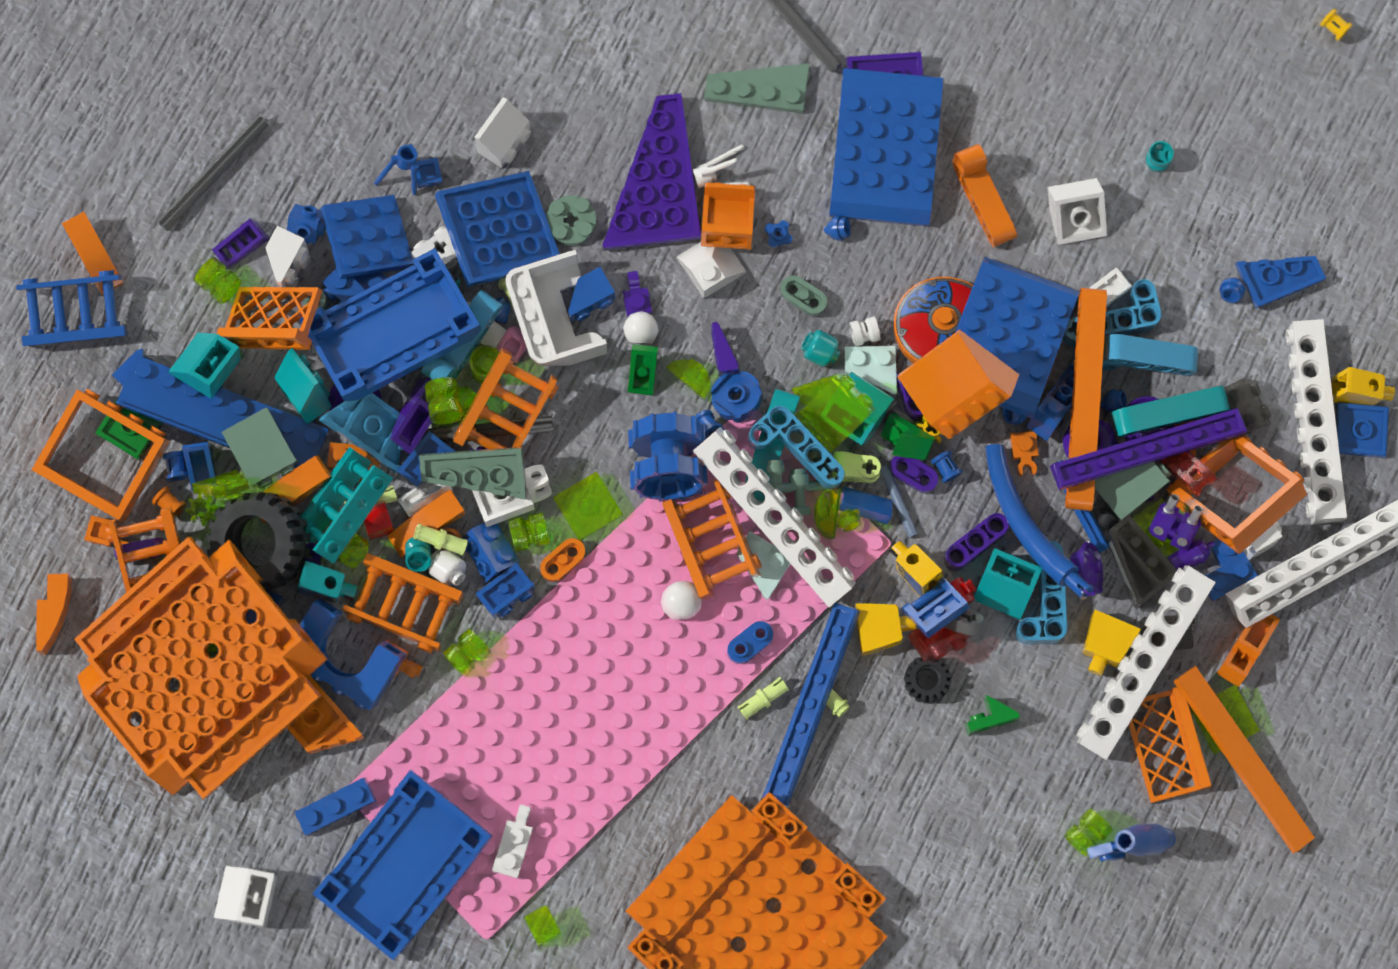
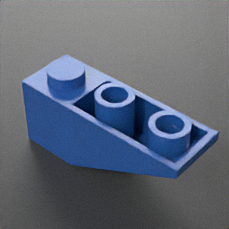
[1026,364,1074,441]

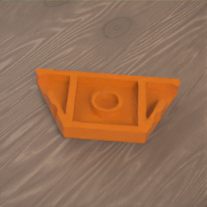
[287,675,364,754]

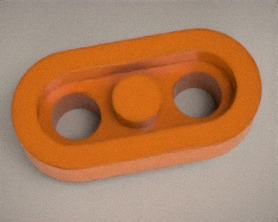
[540,538,585,582]

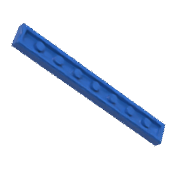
[762,603,860,806]

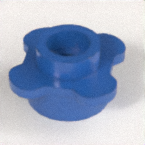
[765,220,792,248]

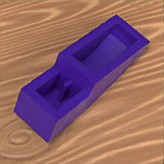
[390,377,447,454]

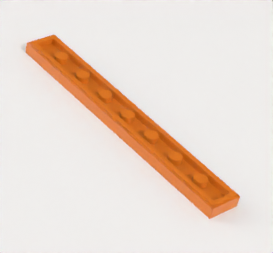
[1173,666,1315,853]

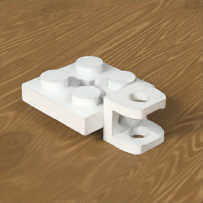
[472,465,552,527]

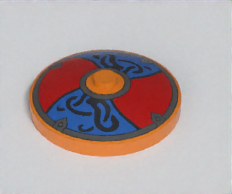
[894,277,973,363]

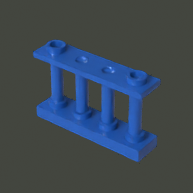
[16,270,128,346]

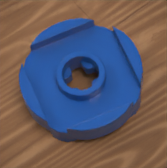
[711,371,763,423]

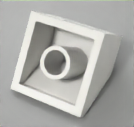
[475,97,531,168]
[1048,178,1107,245]

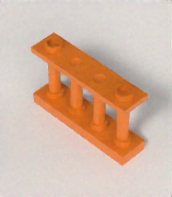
[453,348,559,449]
[662,479,762,600]
[106,506,181,592]
[342,553,463,653]

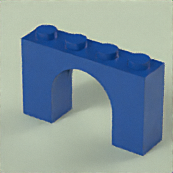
[300,599,407,710]

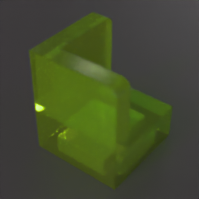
[523,905,562,947]

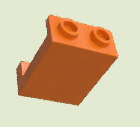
[701,182,755,250]

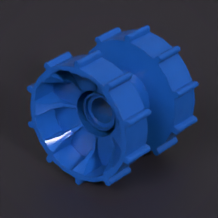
[628,412,708,502]

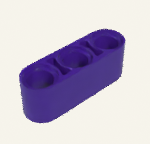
[944,513,1009,571]

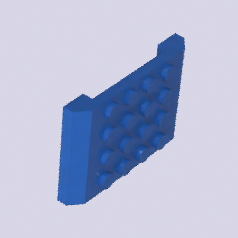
[829,68,943,227]
[299,248,482,401]
[956,256,1079,419]
[313,770,493,960]

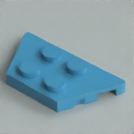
[319,393,403,473]

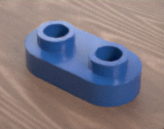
[727,621,773,664]

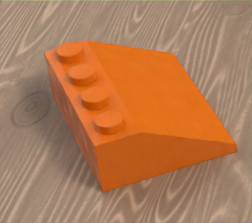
[898,330,1019,439]

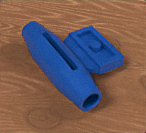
[1087,823,1176,862]

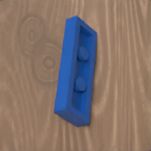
[295,777,377,836]

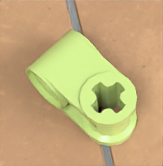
[831,451,881,483]

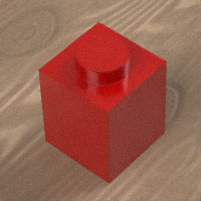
[364,502,394,540]

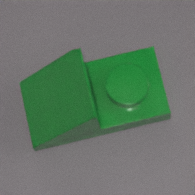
[627,344,658,396]
[880,412,935,460]
[965,695,1020,735]

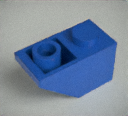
[568,267,615,322]

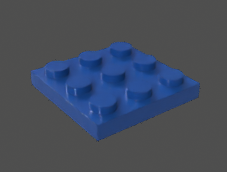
[321,195,414,279]

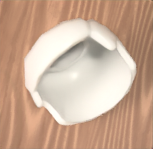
[661,581,703,620]

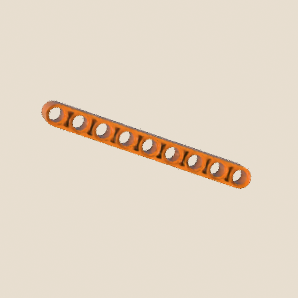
[1065,288,1107,511]

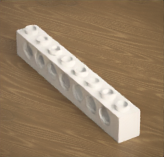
[1286,319,1347,525]
[693,427,856,607]
[1225,500,1398,628]
[1076,566,1216,760]

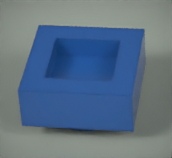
[416,157,443,189]

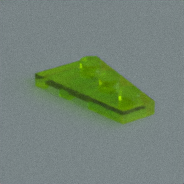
[192,470,250,499]

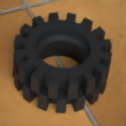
[904,655,952,704]

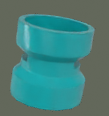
[1145,141,1174,172]
[405,537,431,572]

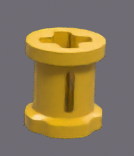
[1319,8,1353,41]

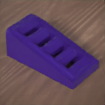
[212,218,270,270]
[711,322,740,376]

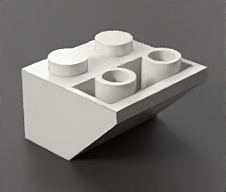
[266,226,310,287]
[214,866,278,929]

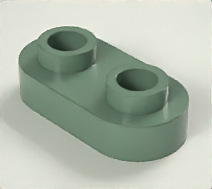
[780,276,827,316]

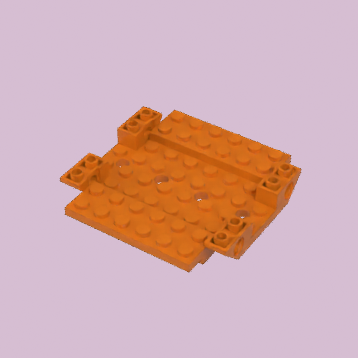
[74,537,328,799]
[625,792,887,969]

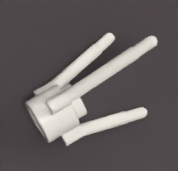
[693,145,750,188]

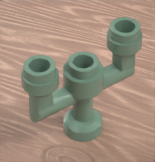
[766,457,828,515]

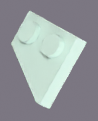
[844,346,897,396]
[736,531,791,601]

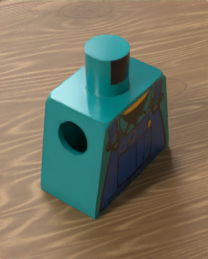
[295,561,357,603]

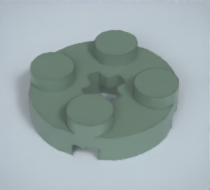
[546,195,596,247]

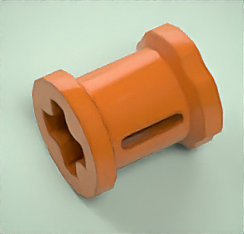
[152,486,186,518]

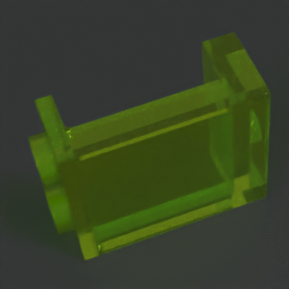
[794,372,876,453]

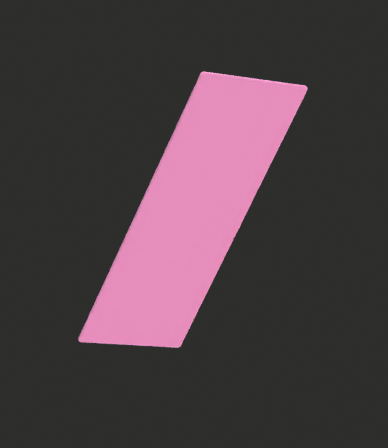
[350,410,891,939]

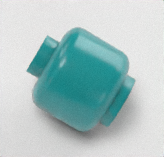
[801,330,840,367]

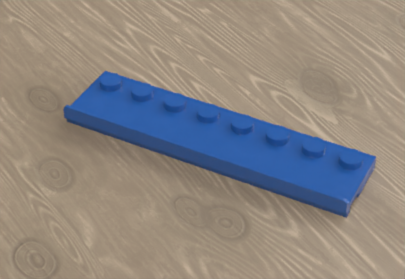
[116,355,328,468]

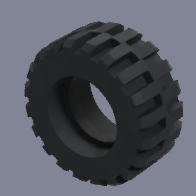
[206,492,311,590]

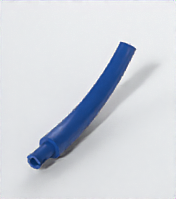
[985,444,1093,600]

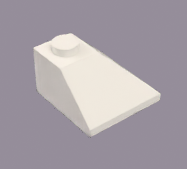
[677,242,746,299]

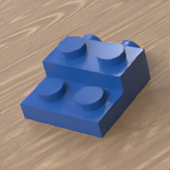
[322,268,388,303]

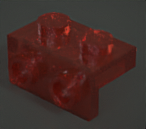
[908,628,971,662]

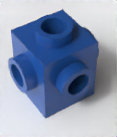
[287,204,326,244]

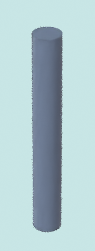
[880,465,918,538]

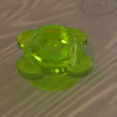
[836,509,861,532]

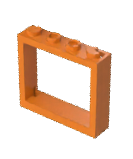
[31,389,170,521]
[1166,435,1307,554]

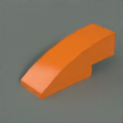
[62,212,124,295]
[260,455,332,523]
[387,490,465,558]
[36,573,72,655]
[1216,614,1280,687]

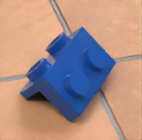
[462,523,520,582]
[475,563,535,619]

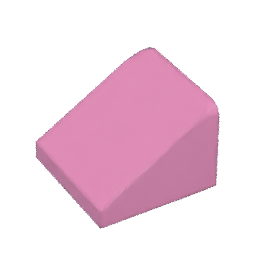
[496,325,527,363]

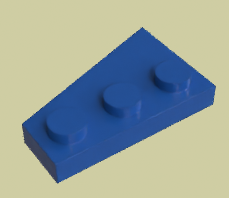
[1235,256,1326,309]

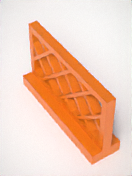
[216,287,323,350]
[1122,687,1212,803]

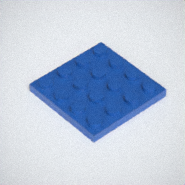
[435,171,559,287]

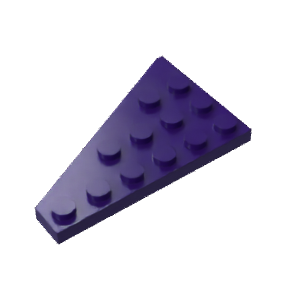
[603,93,701,251]

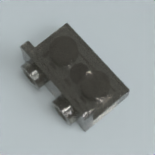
[1224,378,1271,436]

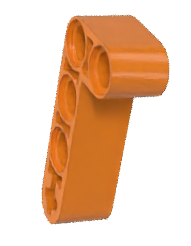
[953,144,1017,248]

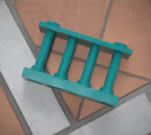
[299,447,394,564]

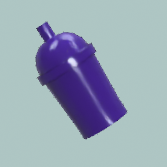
[1167,539,1215,573]

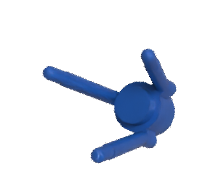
[374,144,418,195]

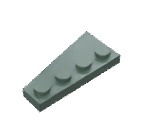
[704,63,809,114]
[419,447,527,500]

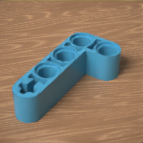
[1062,279,1161,346]
[421,290,503,387]
[1102,334,1198,376]
[748,406,845,489]
[1015,541,1067,645]

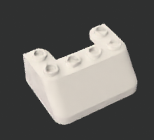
[506,250,607,366]

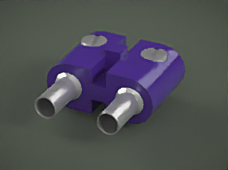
[1149,494,1203,550]

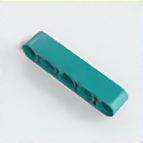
[1112,385,1230,437]
[737,389,800,506]

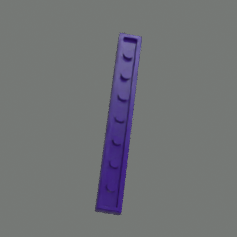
[1050,408,1247,490]

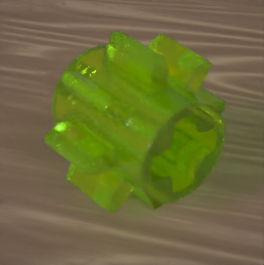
[185,493,218,527]

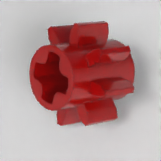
[950,577,977,604]

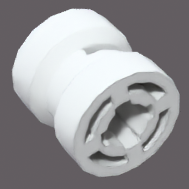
[849,316,880,346]

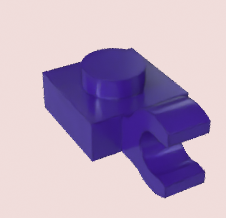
[623,271,652,318]

